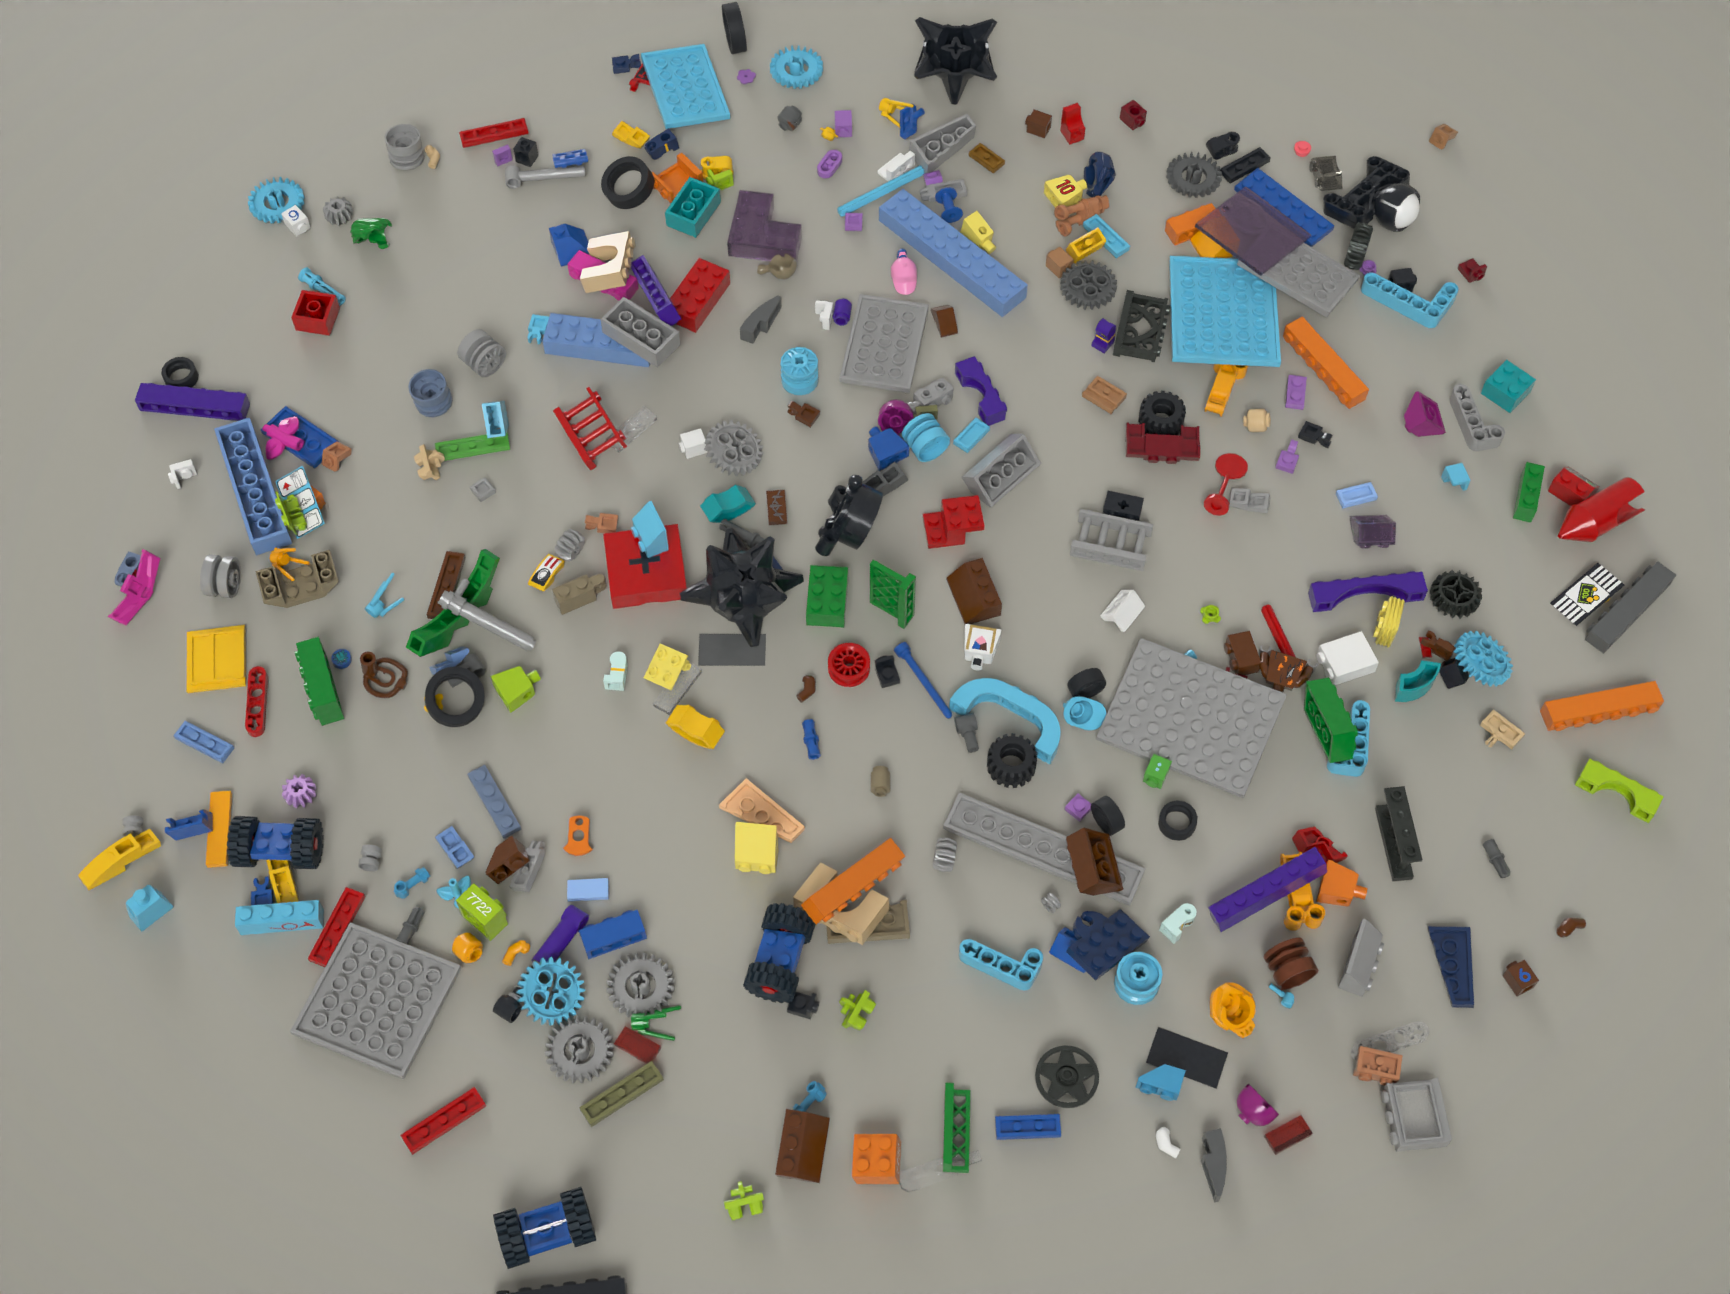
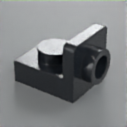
[875,655,900,688]
[787,992,820,1020]

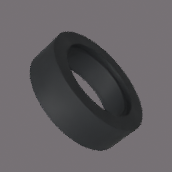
[722,2,747,54]
[601,156,654,209]
[425,667,485,727]

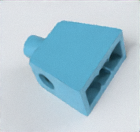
[482,401,509,438]
[125,885,174,932]

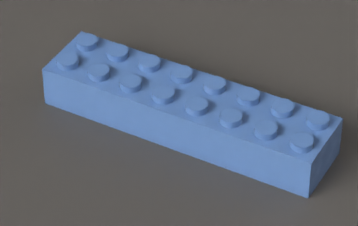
[214,417,292,556]

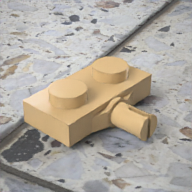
[1480,709,1525,750]

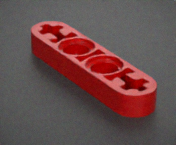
[245,666,268,737]

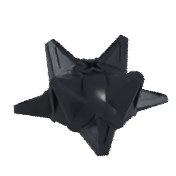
[914,17,997,105]
[680,528,804,647]

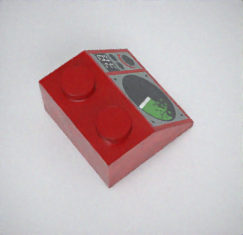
[1548,466,1600,506]

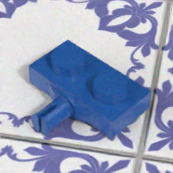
[900,103,925,139]

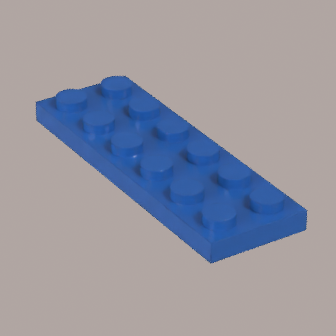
[1234,168,1335,247]

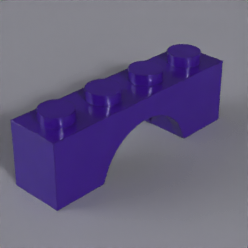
[955,356,1007,426]

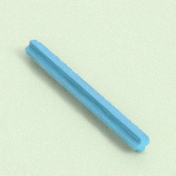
[837,166,924,217]

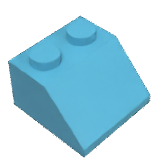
[631,501,669,558]

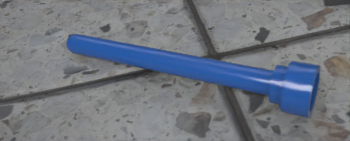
[894,642,952,719]

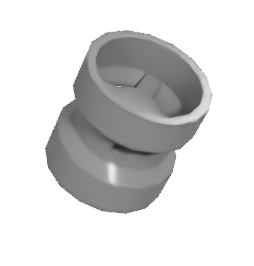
[358,845,382,871]

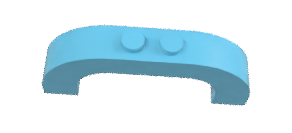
[949,678,1061,765]

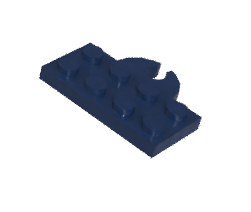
[1066,909,1150,980]

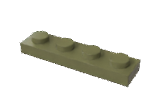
[579,1061,664,1127]

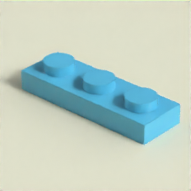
[1083,214,1130,258]

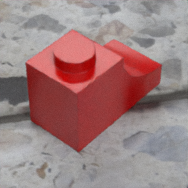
[1060,102,1086,145]

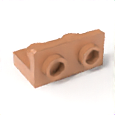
[1353,1046,1403,1086]

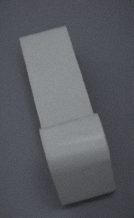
[1450,384,1505,451]

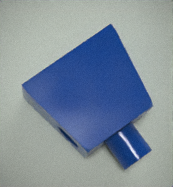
[868,427,909,471]

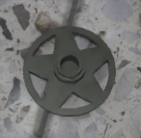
[1035,1045,1099,1108]

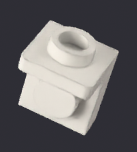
[815,300,833,330]
[168,459,197,489]

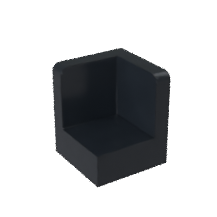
[1439,658,1469,689]

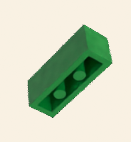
[1513,462,1545,523]

